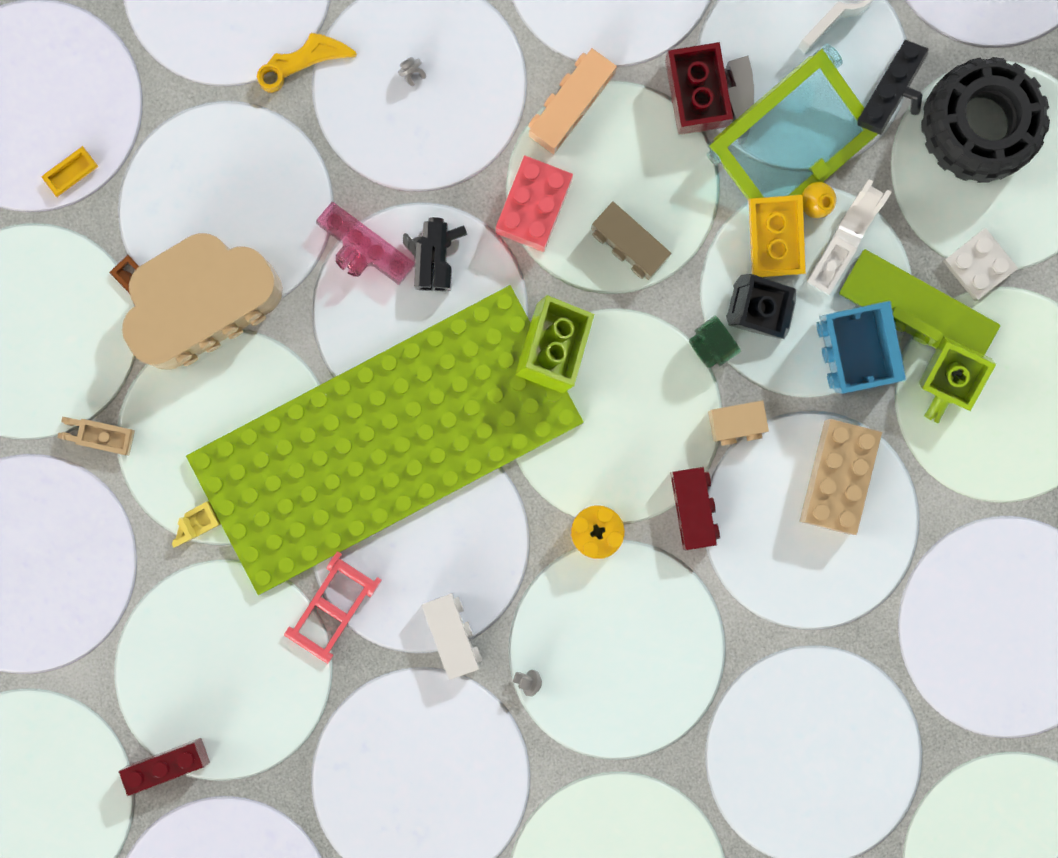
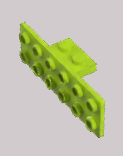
[839,249,1000,355]

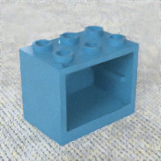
[816,301,906,394]

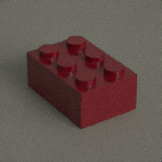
[665,42,733,135]

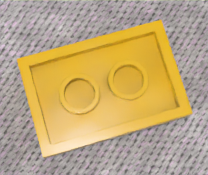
[748,194,806,277]

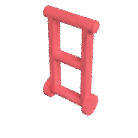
[284,551,382,664]

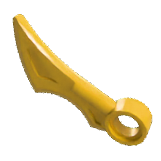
[257,33,357,93]

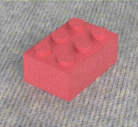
[496,155,573,252]

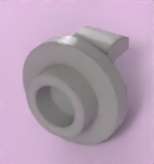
[398,57,426,87]
[512,670,542,697]

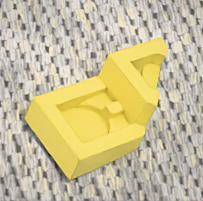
[172,501,221,548]

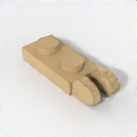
[57,416,135,456]

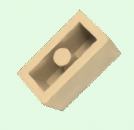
[708,400,769,446]

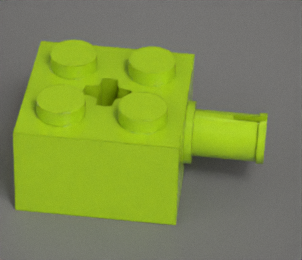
[919,336,996,423]

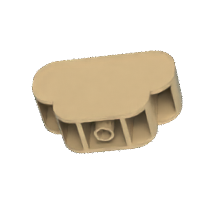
[122,233,283,370]

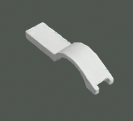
[798,0,873,54]
[806,179,892,295]

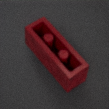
[670,467,720,550]
[118,738,210,797]

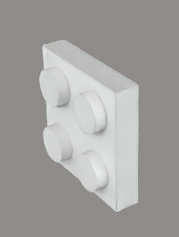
[943,228,1018,301]

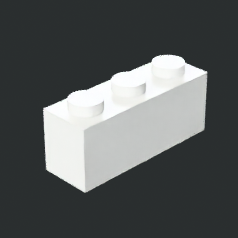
[421,593,483,681]

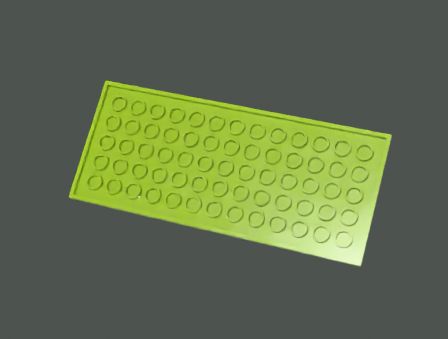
[186,285,584,595]

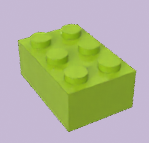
[515,295,595,393]

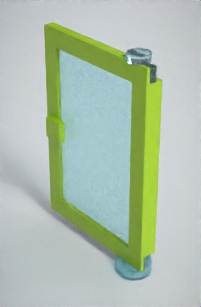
[707,44,878,200]

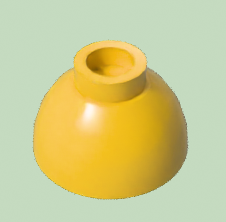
[802,182,837,218]

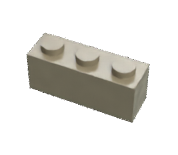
[591,201,672,280]

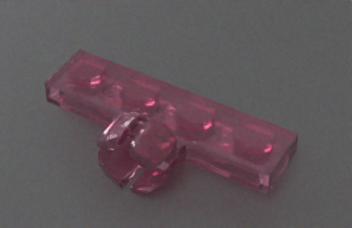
[316,201,415,285]

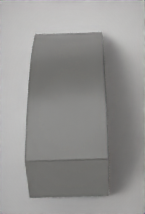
[725,55,754,145]

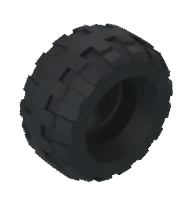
[921,57,1050,183]

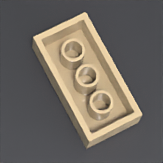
[799,419,882,535]

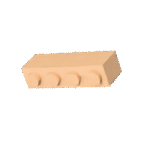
[528,48,617,155]

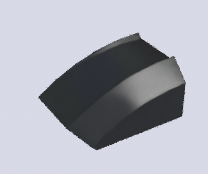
[726,274,796,340]

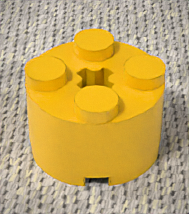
[571,505,625,559]

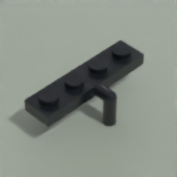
[857,40,929,135]

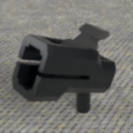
[403,217,467,291]

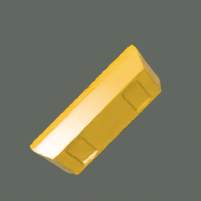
[41,146,99,197]

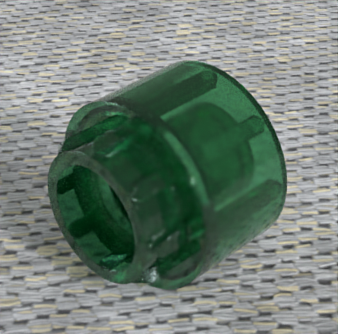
[689,315,741,368]

